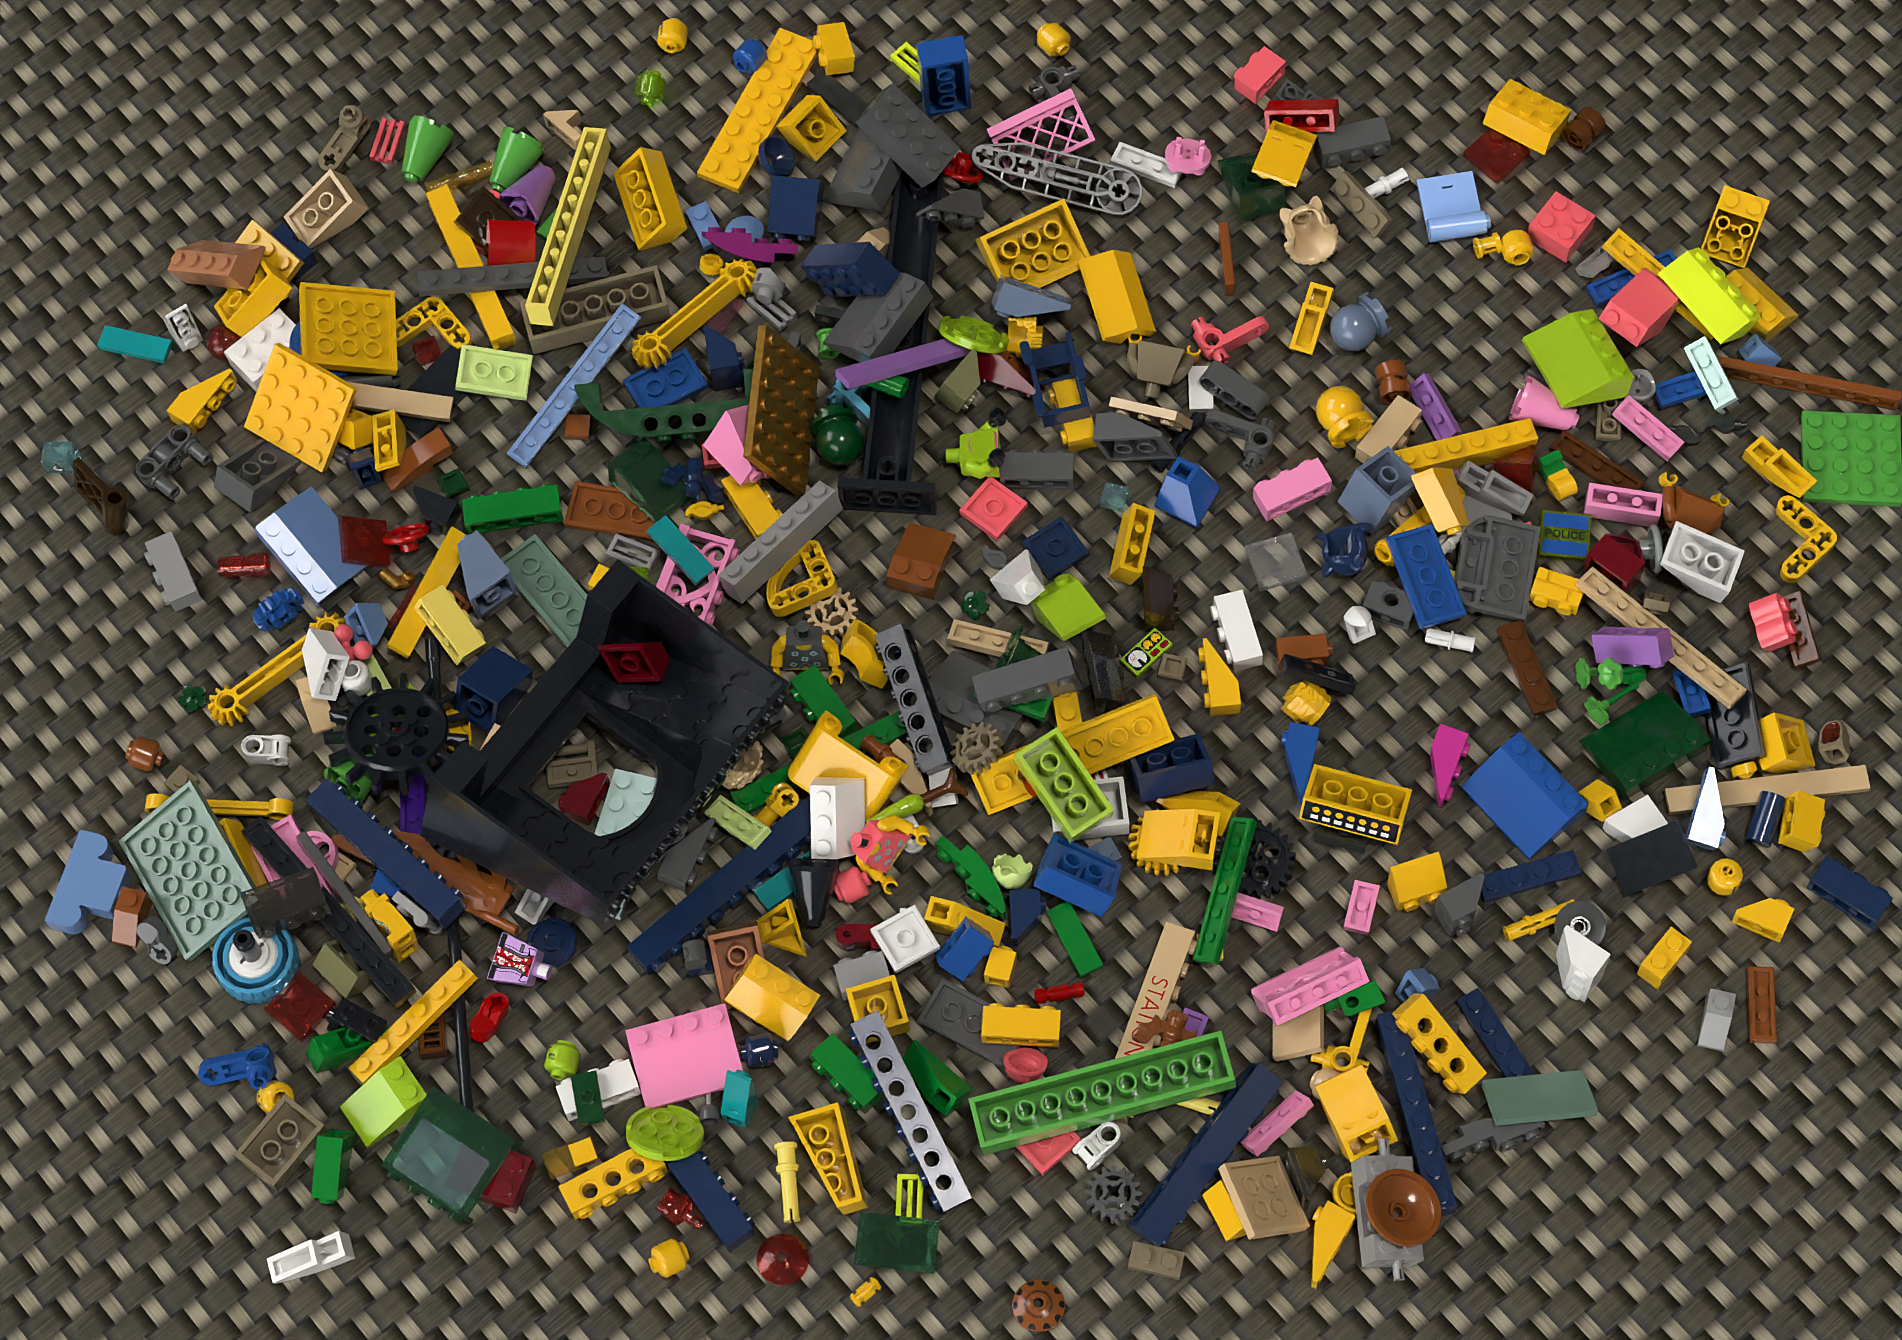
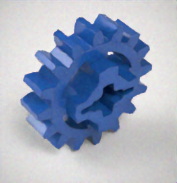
[252,587,304,632]

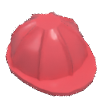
[1003,1048,1048,1084]

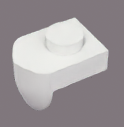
[1344,606,1376,644]

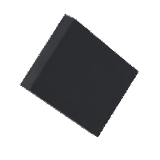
[1606,820,1698,896]

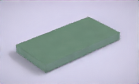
[1482,1070,1598,1126]

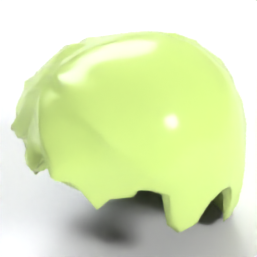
[992,854,1033,890]

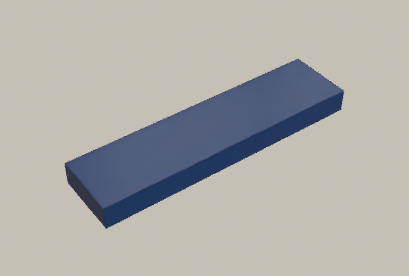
[1586,249,1677,308]

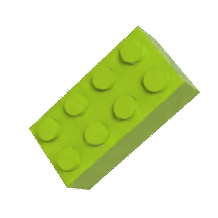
[1014,727,1114,844]

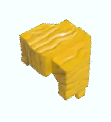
[1007,316,1043,358]
[1281,681,1332,726]

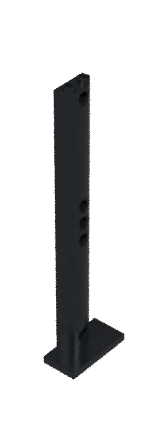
[837,171,944,515]

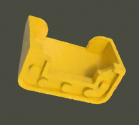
[788,711,909,825]

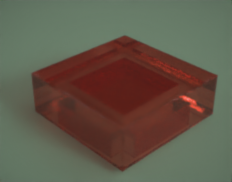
[412,335,442,366]

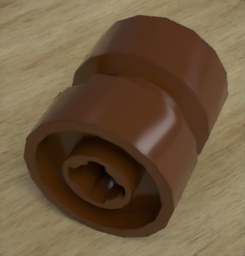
[1561,107,1606,151]

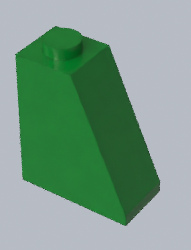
[311,1128,356,1204]

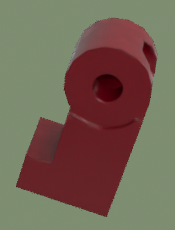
[835,924,882,952]

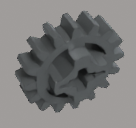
[1085,1165,1142,1224]

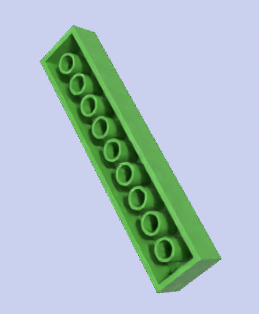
[968,1031,1236,1155]

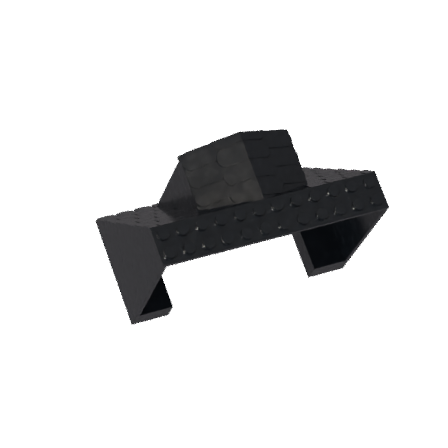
[420,559,790,925]

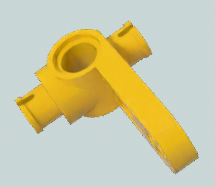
[1310,1008,1372,1073]

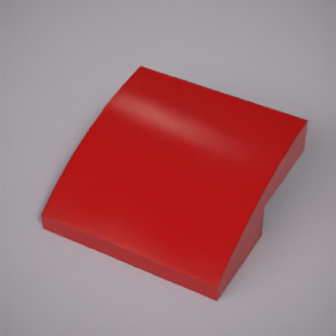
[486,219,536,266]

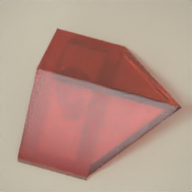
[1494,444,1537,505]

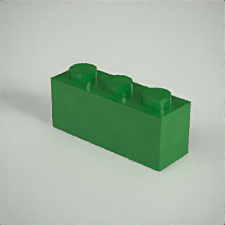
[790,665,857,739]
[810,1033,884,1114]

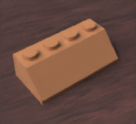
[167,240,266,290]

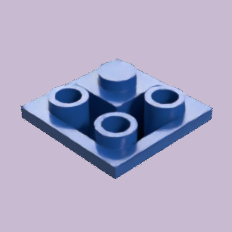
[1154,456,1221,528]

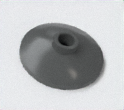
[1554,901,1606,945]

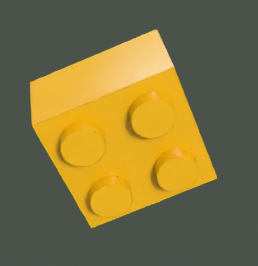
[845,975,910,1044]

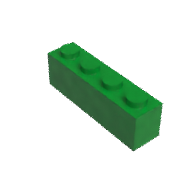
[462,484,564,534]

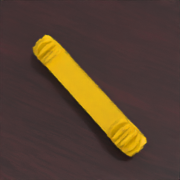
[632,258,758,370]
[208,611,347,727]

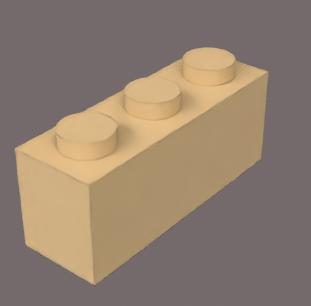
[1355,395,1423,463]

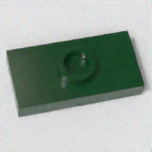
[571,1070,605,1127]

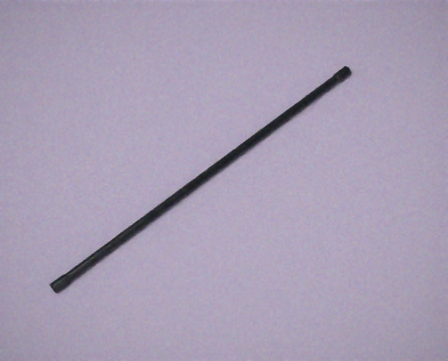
[425,638,477,1136]

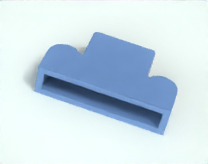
[44,829,132,934]

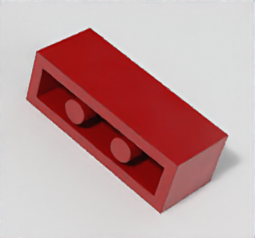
[1264,99,1340,133]

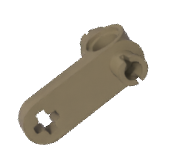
[318,105,372,173]

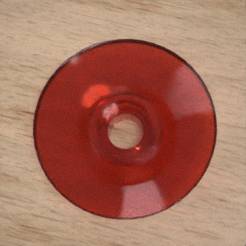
[757,1234,809,1286]

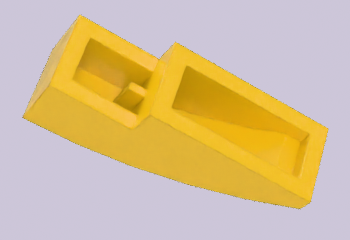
[1289,282,1334,355]
[1742,435,1817,498]

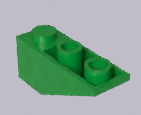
[305,1016,388,1074]
[902,1039,973,1117]

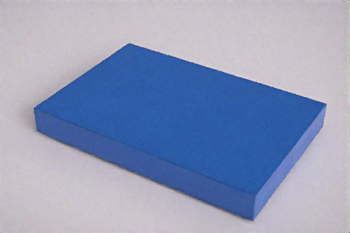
[623,348,709,408]

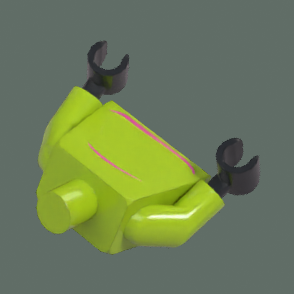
[946,407,1006,479]

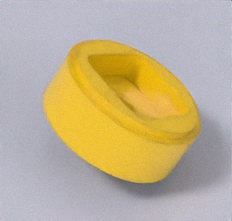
[699,254,724,275]
[1731,761,1757,780]

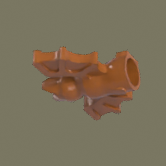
[1132,1010,1197,1047]

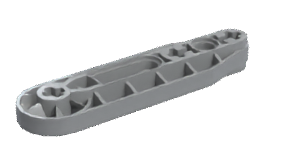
[972,142,1143,216]

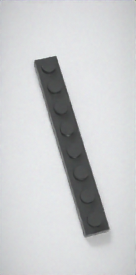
[417,257,608,296]

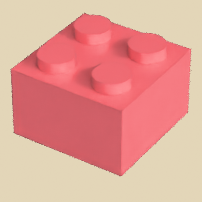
[1528,191,1596,263]

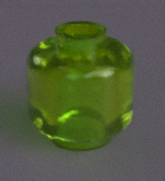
[634,70,666,106]

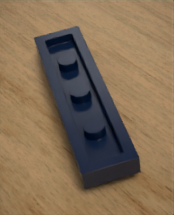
[1481,850,1582,903]
[1456,987,1534,1078]

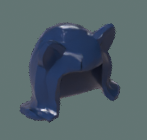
[1316,522,1373,577]

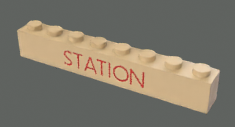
[1114,922,1198,1125]

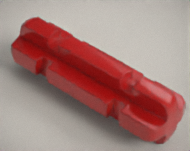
[1034,982,1085,1004]

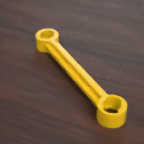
[144,794,294,821]

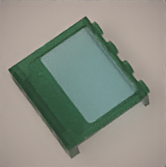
[381,1086,522,1224]

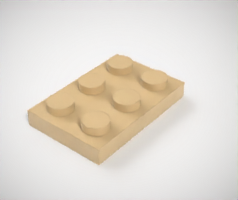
[1109,397,1193,432]

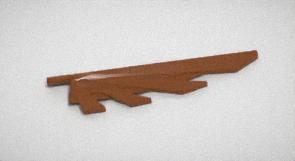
[331,831,520,935]

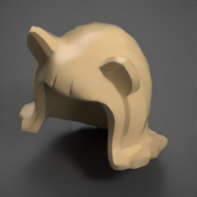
[1279,196,1339,266]

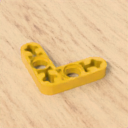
[396,297,472,352]
[1776,495,1837,584]

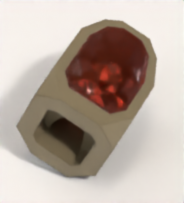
[1818,720,1850,765]

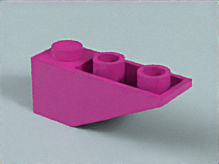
[1430,724,1471,808]

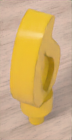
[685,501,724,520]

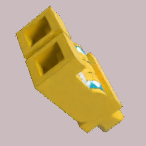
[360,889,419,963]

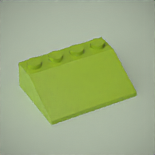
[1522,309,1634,409]

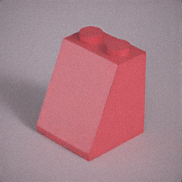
[1599,267,1681,347]

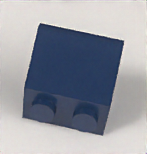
[704,327,745,391]

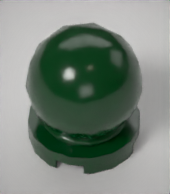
[809,404,864,466]

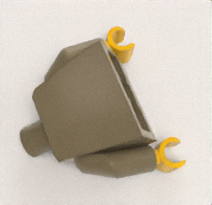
[1127,335,1201,399]

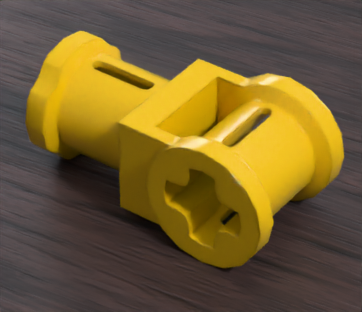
[753,782,799,828]

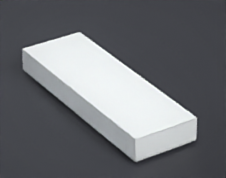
[1110,142,1183,188]

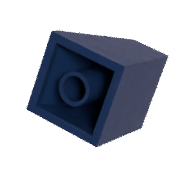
[767,175,825,242]
[454,646,533,733]

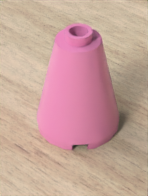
[1509,376,1580,431]

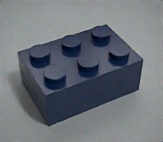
[1128,733,1215,802]

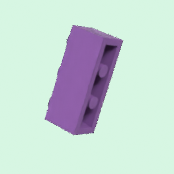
[1592,627,1674,668]

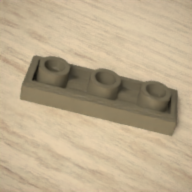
[1595,398,1623,443]

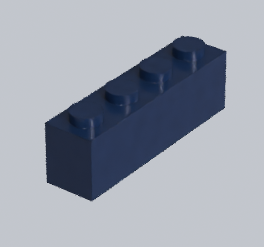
[668,1151,755,1253]

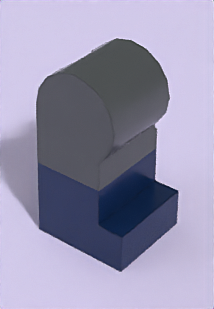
[682,940,714,978]

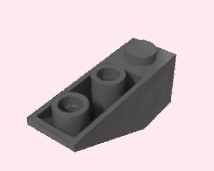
[916,189,984,228]
[657,817,718,892]

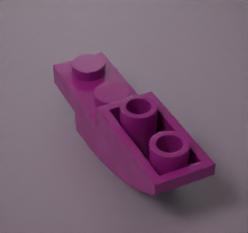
[702,227,798,262]

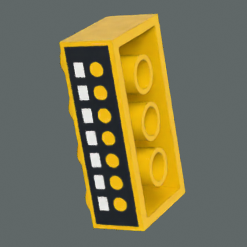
[1299,764,1412,845]

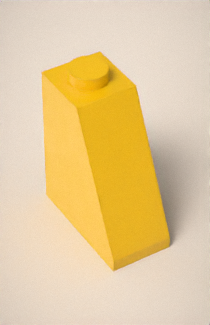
[1411,468,1469,536]

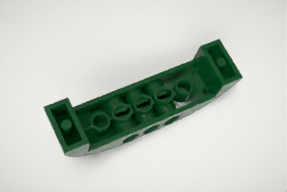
[574,369,753,443]

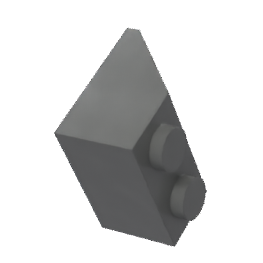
[1434,873,1485,938]

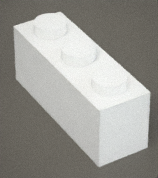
[1210,590,1263,672]
[556,1059,641,1121]

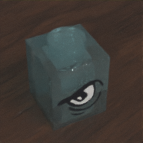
[41,441,81,474]

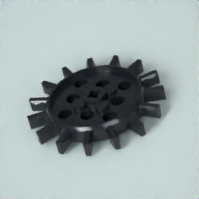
[323,673,469,796]

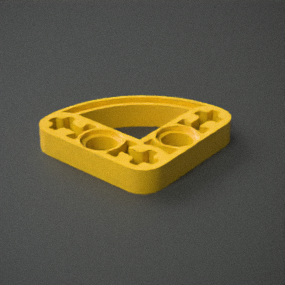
[766,540,838,617]

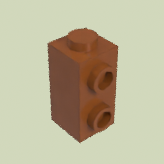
[1275,633,1333,671]

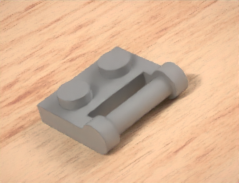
[391,891,444,935]

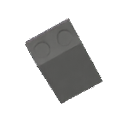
[1093,411,1177,462]
[214,438,302,512]

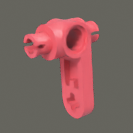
[1191,316,1269,365]

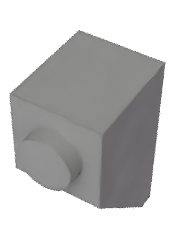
[1697,988,1736,1052]

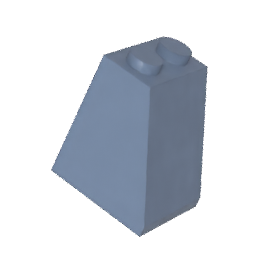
[1338,446,1417,535]
[457,530,518,620]

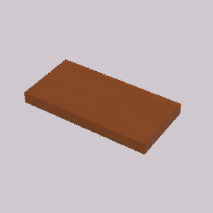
[564,481,669,542]

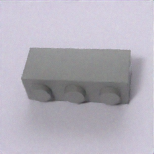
[144,531,202,612]

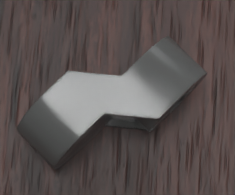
[137,916,178,964]

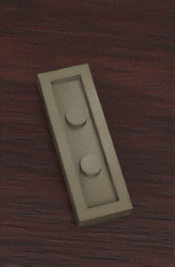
[1330,171,1393,237]

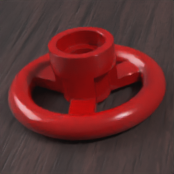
[942,152,983,183]
[382,523,429,552]

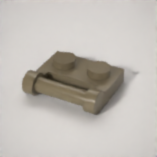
[546,739,598,788]

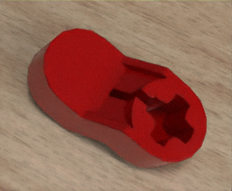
[470,992,509,1042]

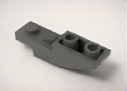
[1441,1118,1545,1162]

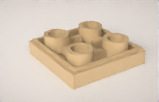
[1273,1005,1324,1062]

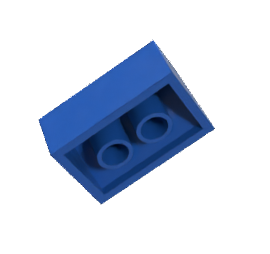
[1033,833,1122,917]

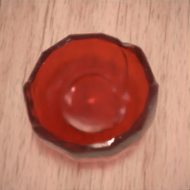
[206,324,242,359]

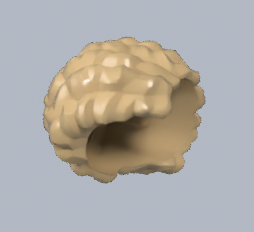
[722,740,764,789]

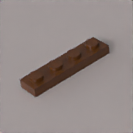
[1497,620,1558,717]

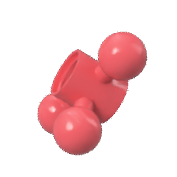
[334,624,373,663]

